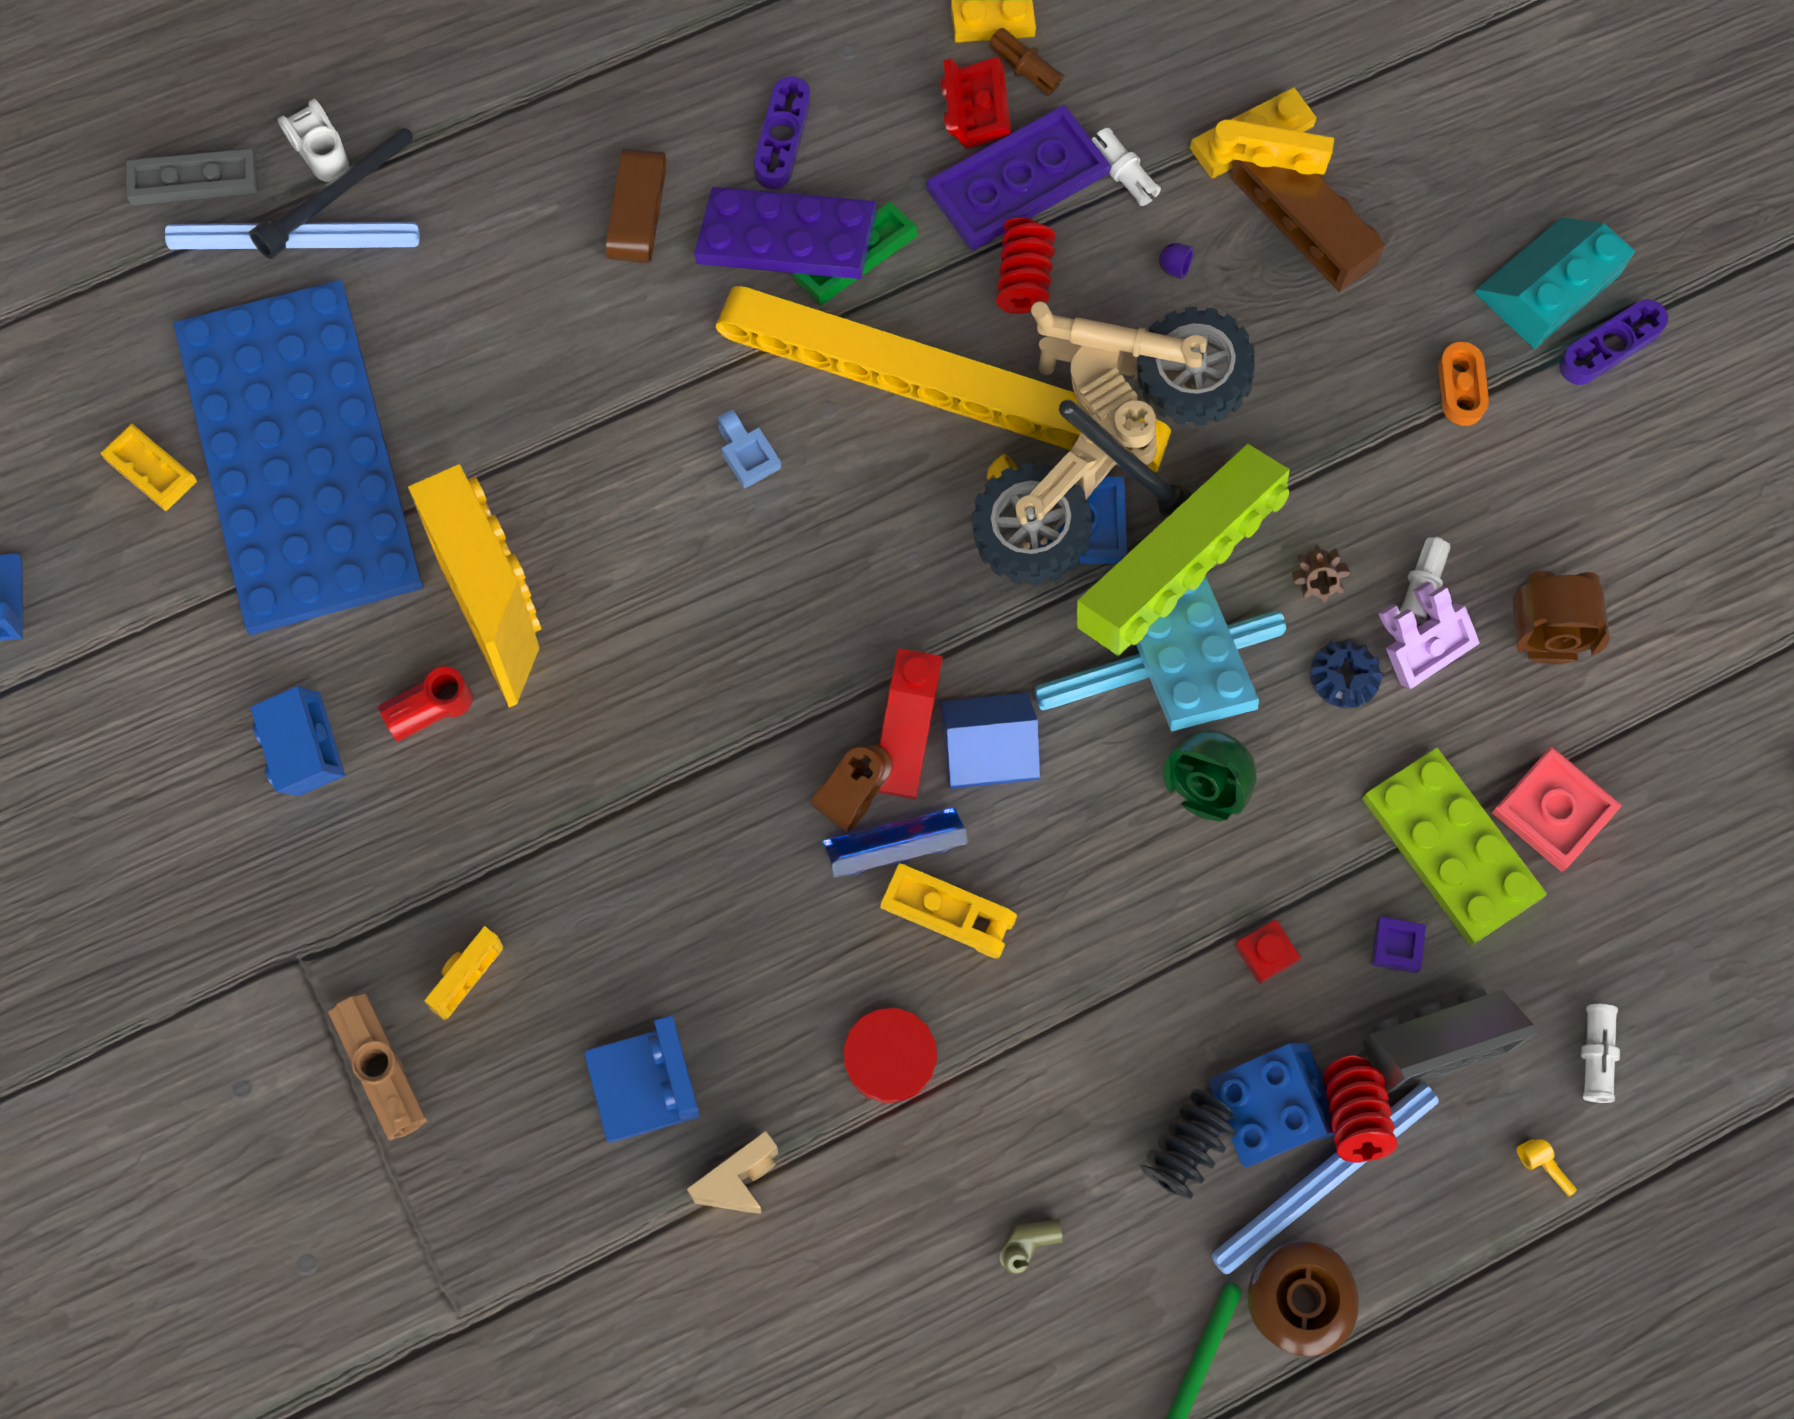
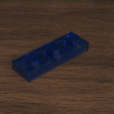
[823,807,968,878]

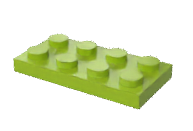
[1362,748,1547,947]

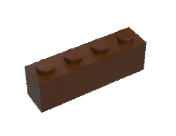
[1230,160,1385,293]

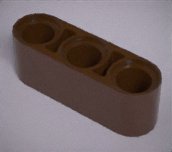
[606,148,666,263]

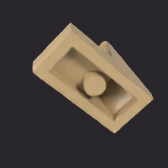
[687,1131,778,1214]

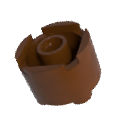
[1512,571,1609,664]

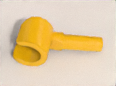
[1516,1139,1577,1196]

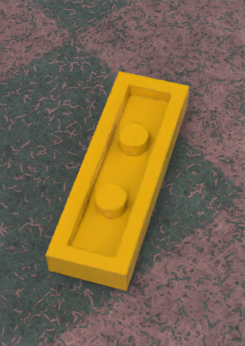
[1190,87,1317,179]

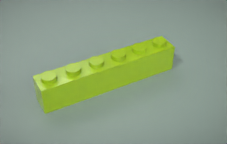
[1077,444,1289,656]

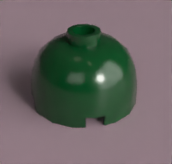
[1162,730,1257,822]

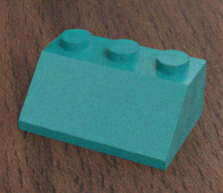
[1475,217,1635,349]

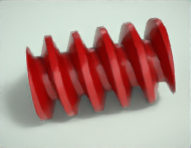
[996,218,1056,314]
[1323,1055,1398,1163]

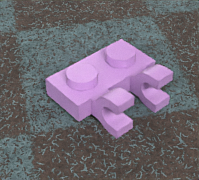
[1378,581,1480,689]

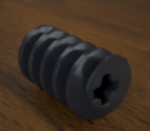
[1140,1089,1237,1200]

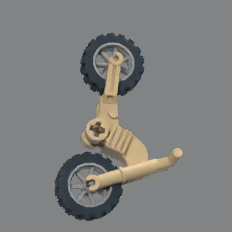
[972,302,1255,585]

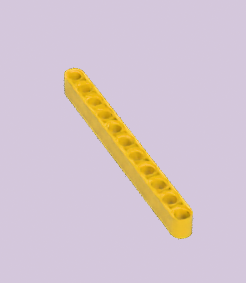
[715,286,1171,473]

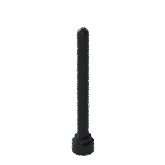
[249,128,413,259]
[1059,400,1192,518]

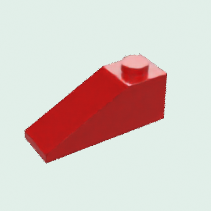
[878,648,943,800]

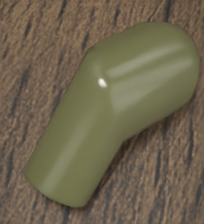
[1000,1218,1062,1274]

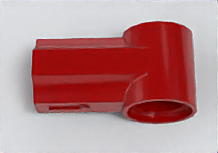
[377,666,473,742]

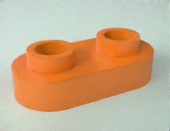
[1438,342,1489,426]

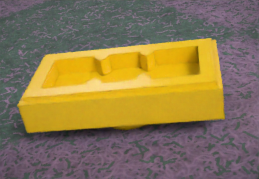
[100,423,197,512]
[424,926,503,1020]

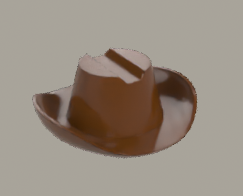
[1248,1241,1359,1356]

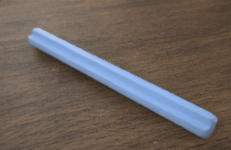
[165,222,420,249]
[1211,1083,1439,1274]

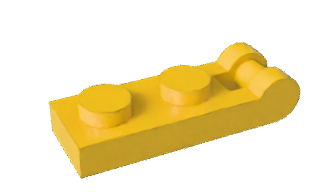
[1209,120,1334,175]
[881,863,1017,959]

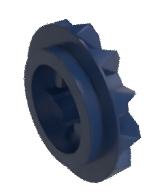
[1310,638,1383,708]

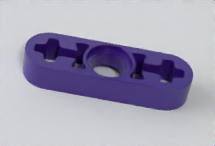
[754,76,810,189]
[1559,300,1668,385]

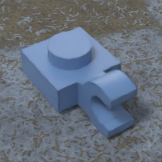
[717,409,781,489]

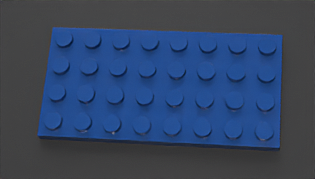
[173,280,424,635]

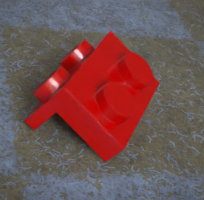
[940,56,1011,149]

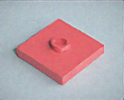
[1492,746,1622,873]

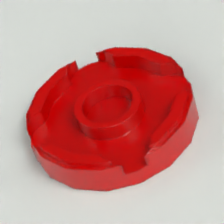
[844,1008,937,1104]

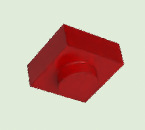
[1235,919,1301,985]

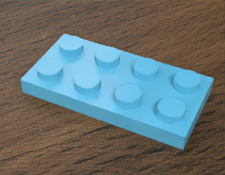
[1136,576,1259,731]

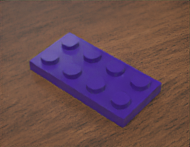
[926,105,1111,251]
[694,187,877,279]

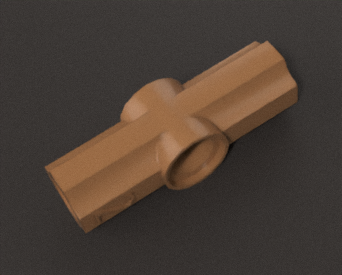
[328,993,427,1140]

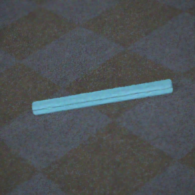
[1034,610,1286,711]

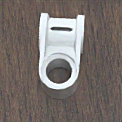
[278,98,349,182]

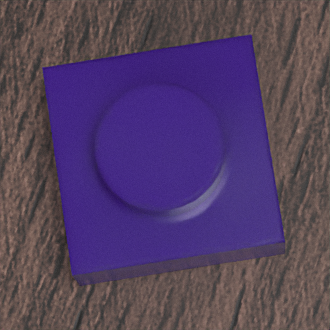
[1371,916,1426,974]

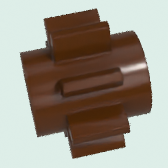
[1292,544,1350,603]

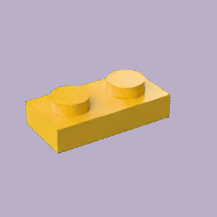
[951,0,1036,43]

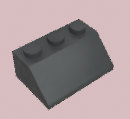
[1362,988,1538,1094]

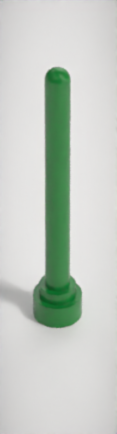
[1165,1283,1241,1419]

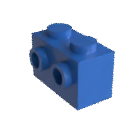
[250,686,346,796]

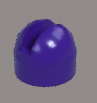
[1159,243,1194,279]

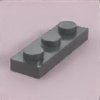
[126,148,258,206]

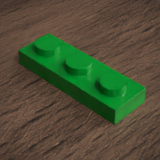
[793,201,918,306]

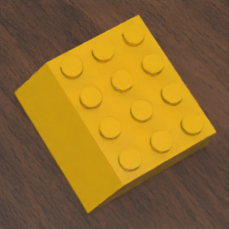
[408,464,542,708]

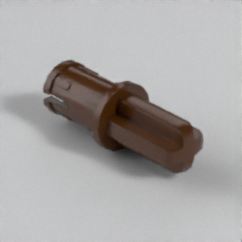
[989,28,1064,96]

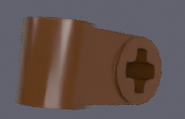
[811,745,893,833]

